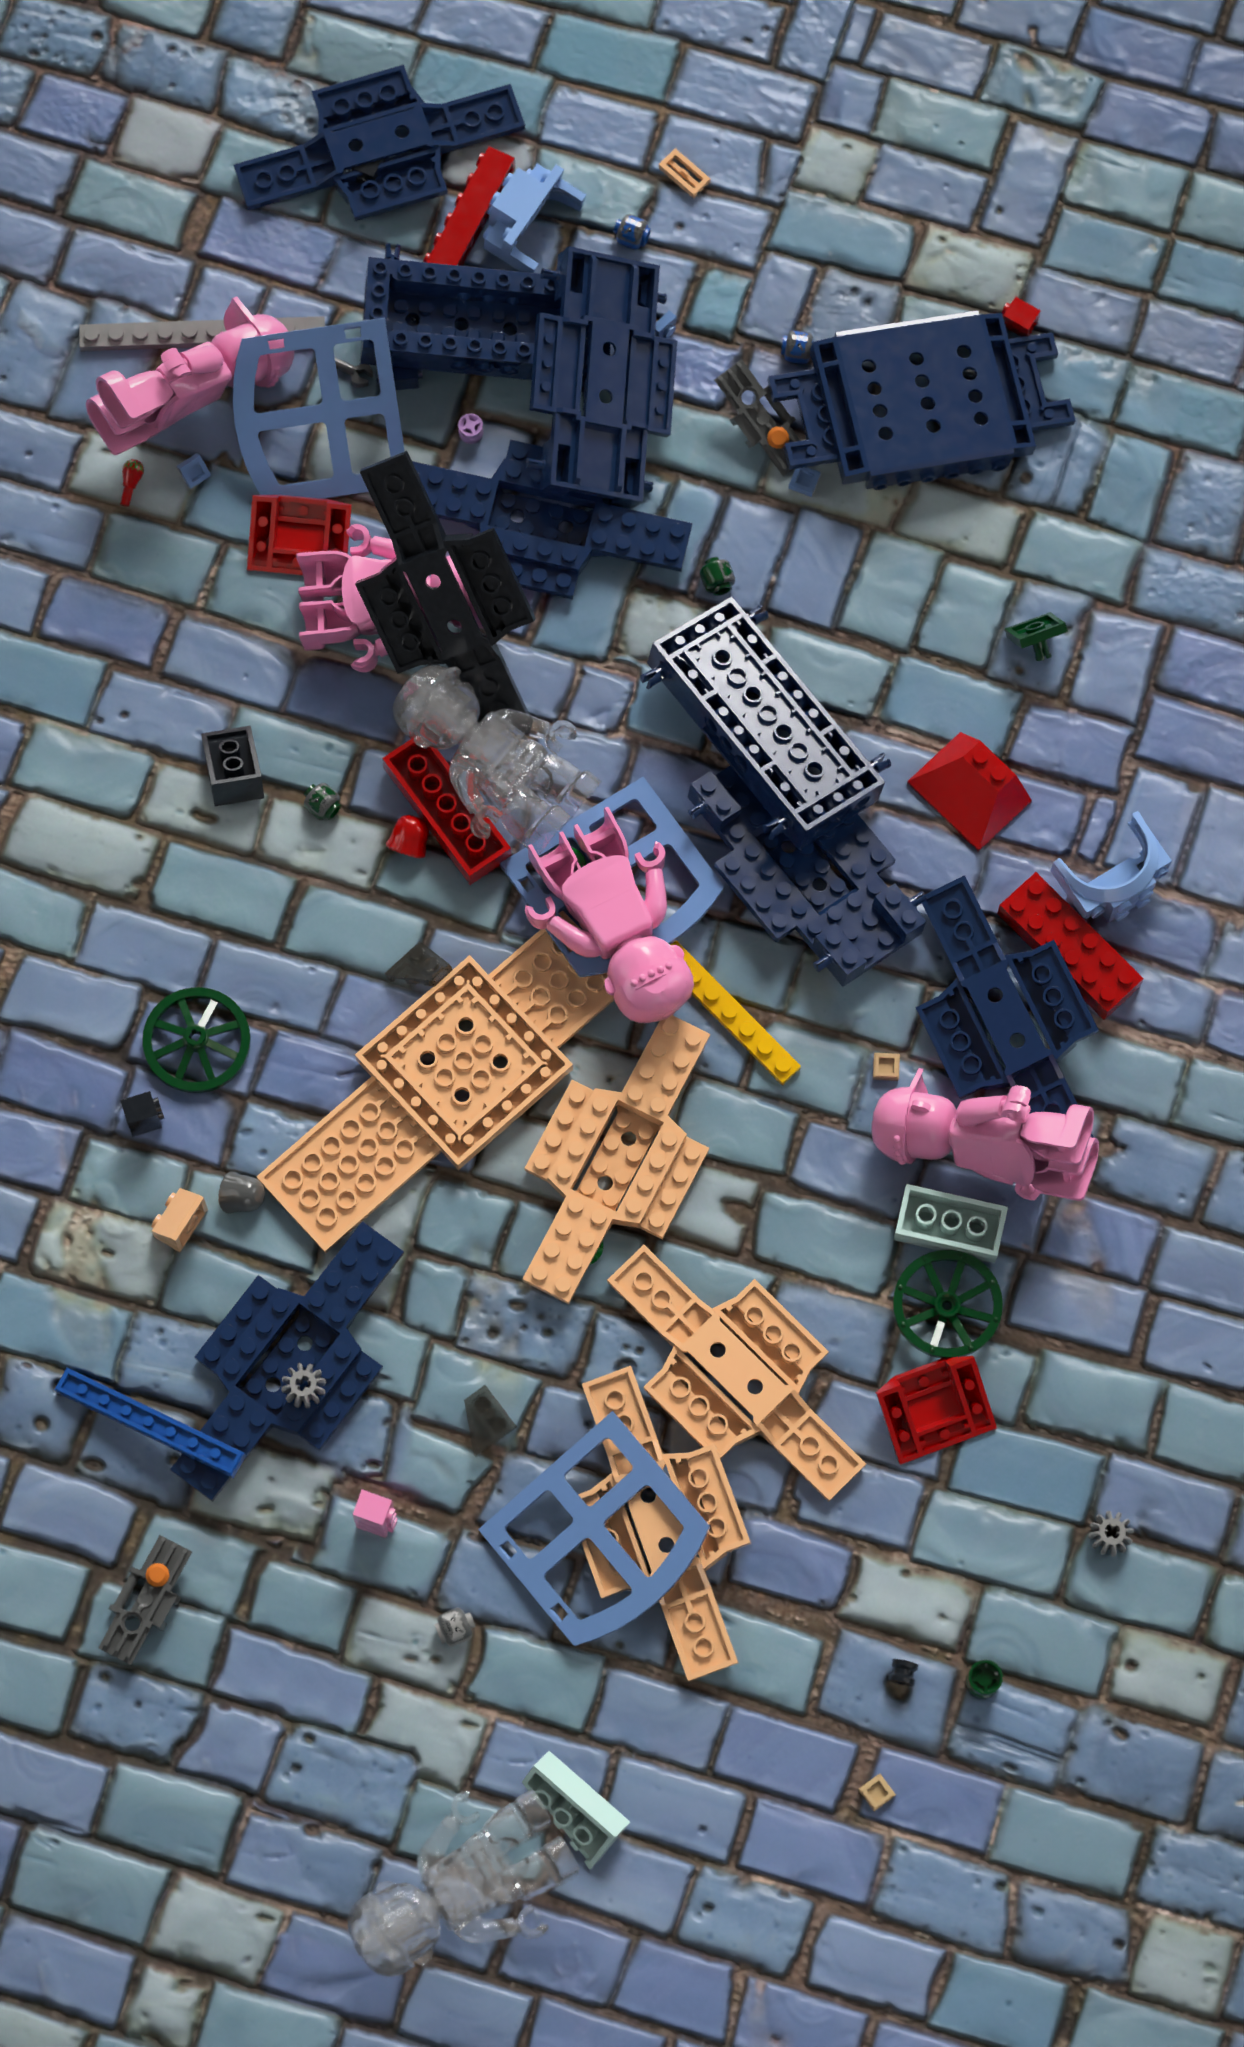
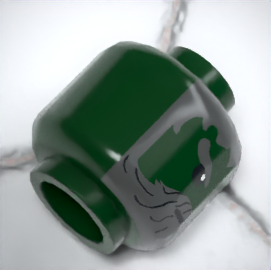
[700,557,735,596]
[304,783,342,820]

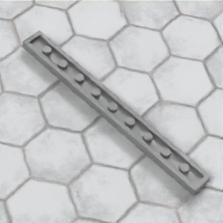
[79,316,325,351]

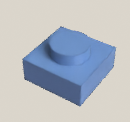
[655,310,676,338]
[177,453,211,488]
[788,467,821,497]

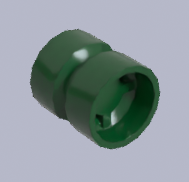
[965,1660,1003,1699]

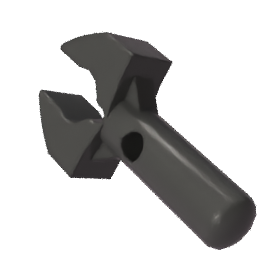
[335,357,374,388]

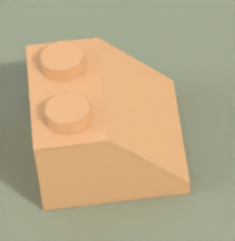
[151,1188,208,1252]

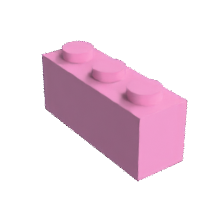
[353,1490,398,1538]

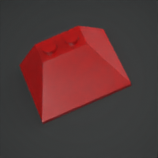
[247,495,352,575]
[907,732,1032,852]
[876,1356,997,1465]

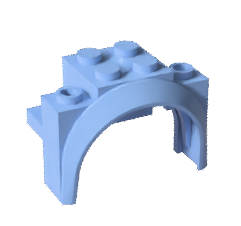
[482,163,586,273]
[1050,811,1172,923]

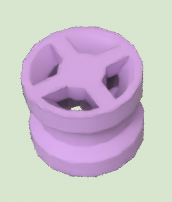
[458,413,483,444]

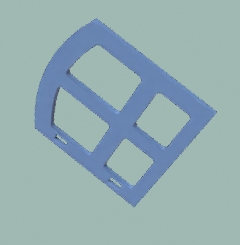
[233,318,405,499]
[499,777,724,977]
[478,1411,710,1646]

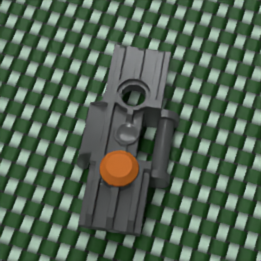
[714,359,800,476]
[98,1535,192,1665]

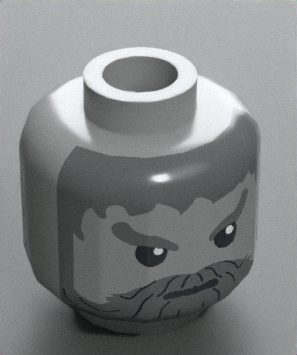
[434,1608,476,1647]

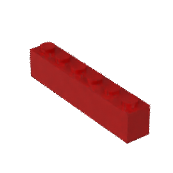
[423,146,515,266]

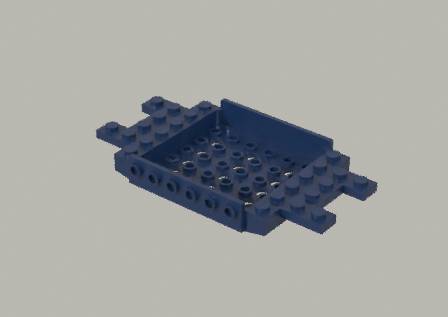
[767,311,1076,490]

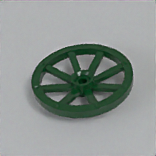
[142,987,251,1093]
[893,1250,1003,1358]

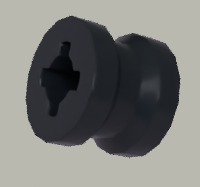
[888,1659,918,1687]

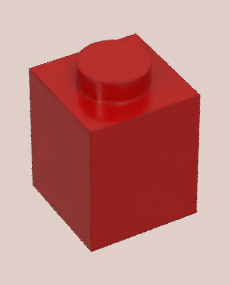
[1001,296,1041,337]

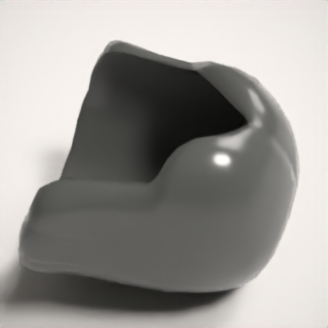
[218,1171,265,1214]

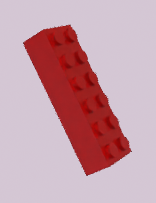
[382,731,511,885]
[997,872,1144,1020]

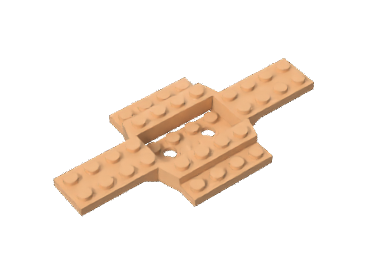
[522,1015,710,1304]
[607,1245,866,1502]
[578,1366,751,1682]

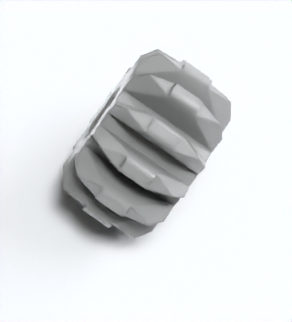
[281,1363,326,1408]
[1088,1511,1134,1557]

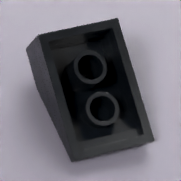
[201,725,264,807]

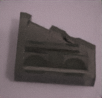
[384,941,453,987]
[464,1385,517,1457]

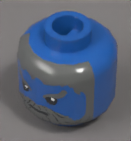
[613,214,651,250]
[781,330,813,364]

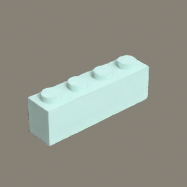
[522,1751,630,1870]

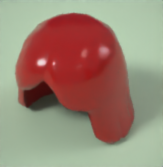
[386,815,429,859]

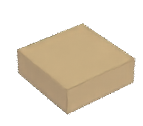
[873,1053,900,1081]
[858,1773,896,1812]

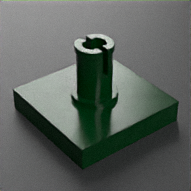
[1005,612,1068,661]

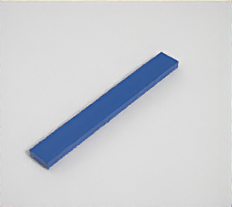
[54,1368,246,1479]

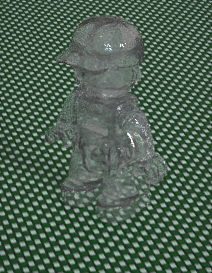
[392,665,602,856]
[347,1789,580,1977]

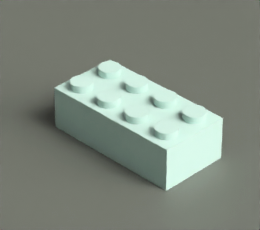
[893,1184,1008,1263]

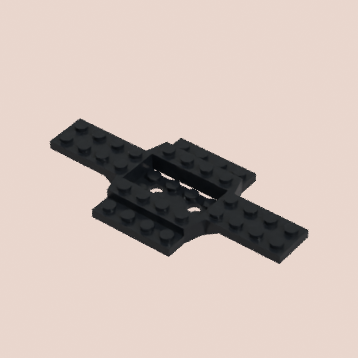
[355,451,536,742]

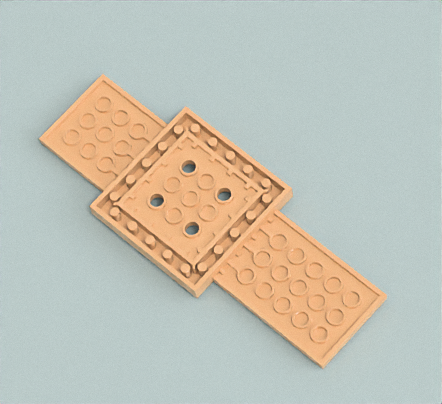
[256,910,614,1254]

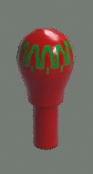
[120,459,144,507]

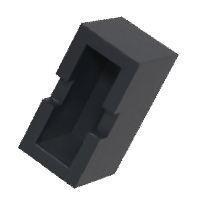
[120,1091,165,1137]

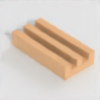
[659,148,711,199]

